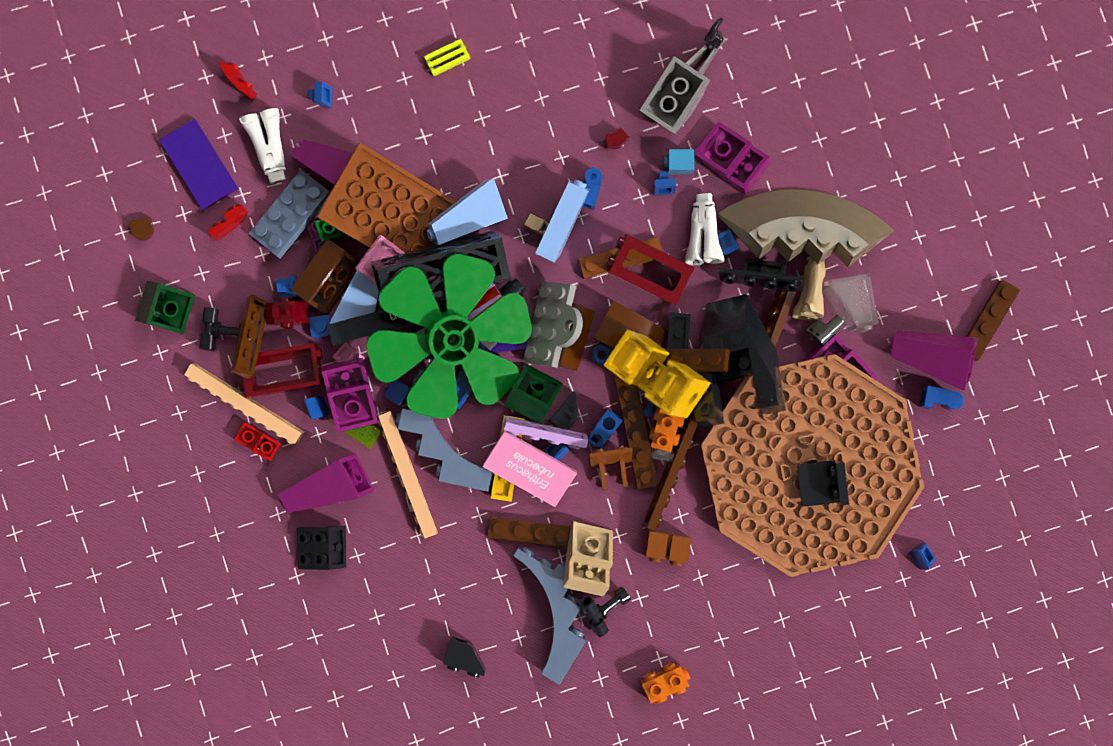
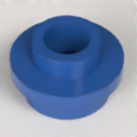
[592,344,612,365]

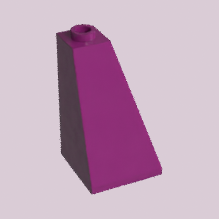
[292,139,352,186]
[889,330,978,390]
[278,454,375,513]

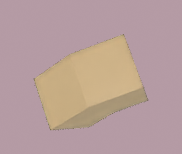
[524,213,549,236]

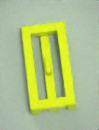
[424,39,470,76]

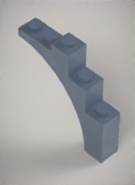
[396,369,493,492]
[514,546,586,685]

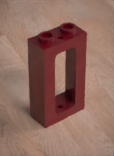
[606,233,695,305]
[242,343,324,398]

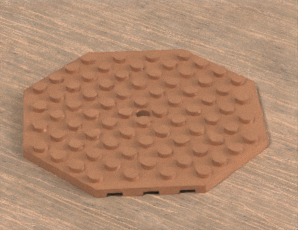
[701,354,924,577]

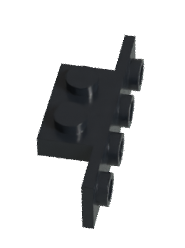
[718,259,804,292]

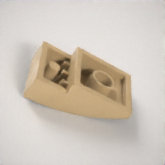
[563,521,613,596]

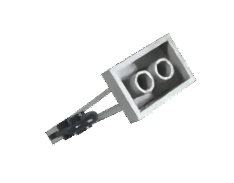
[639,18,726,134]

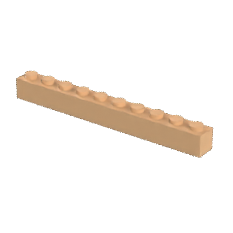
[184,363,304,444]
[378,411,438,538]

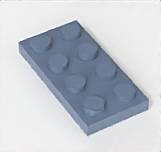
[249,170,330,259]

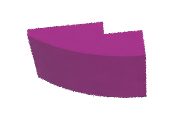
[694,121,770,195]
[802,334,879,381]
[322,357,378,433]

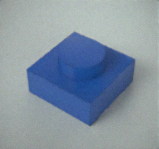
[718,228,740,256]
[309,315,331,339]

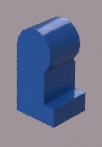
[582,168,603,210]
[919,386,964,410]
[588,408,623,449]

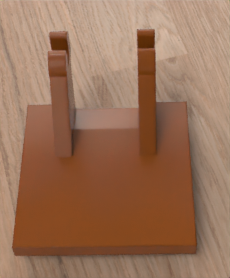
[589,446,632,490]

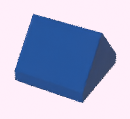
[543,443,570,461]
[909,542,936,570]

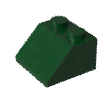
[135,281,195,334]
[505,364,563,425]

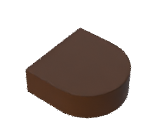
[129,217,154,241]

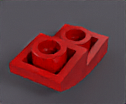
[220,61,257,101]
[208,204,248,241]
[234,421,281,461]

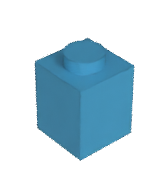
[664,149,694,174]

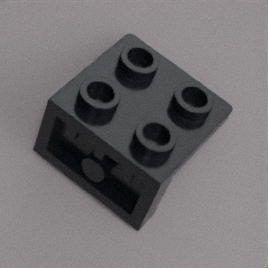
[797,459,849,507]
[297,526,347,570]

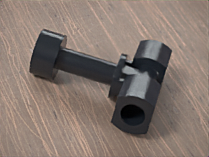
[199,307,241,351]
[579,587,631,638]

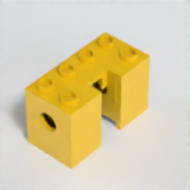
[604,330,711,418]

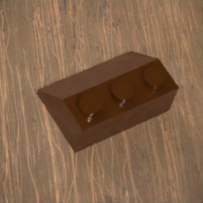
[291,239,359,315]
[558,303,595,371]

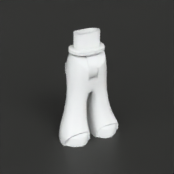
[239,108,286,183]
[685,193,725,265]

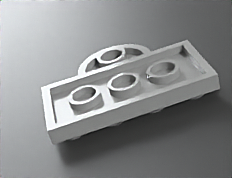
[523,282,583,368]

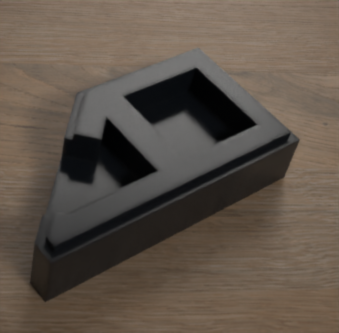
[549,391,578,430]

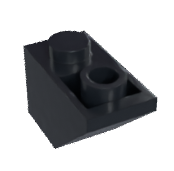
[443,636,486,678]

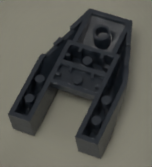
[694,294,786,428]

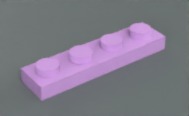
[503,416,588,449]

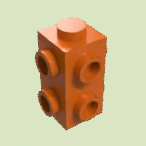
[649,408,685,452]
[641,662,691,704]

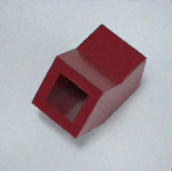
[605,128,629,150]

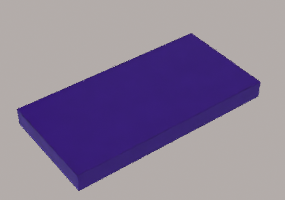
[159,118,239,210]

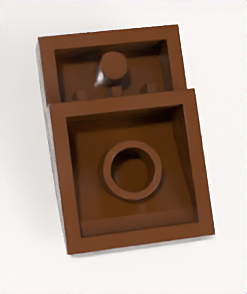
[594,301,667,350]

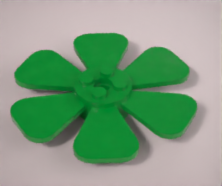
[366,253,532,419]

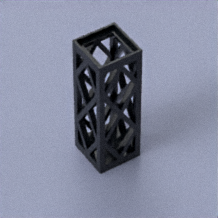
[371,231,511,298]

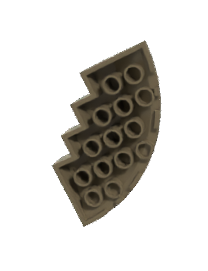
[718,189,894,267]

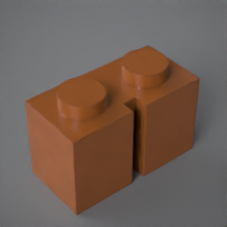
[644,530,692,566]

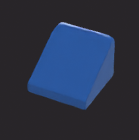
[383,380,410,406]
[304,396,329,420]

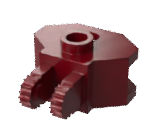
[266,298,310,328]

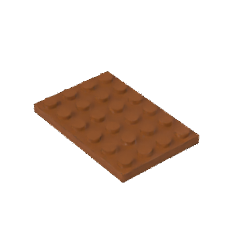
[316,142,456,264]

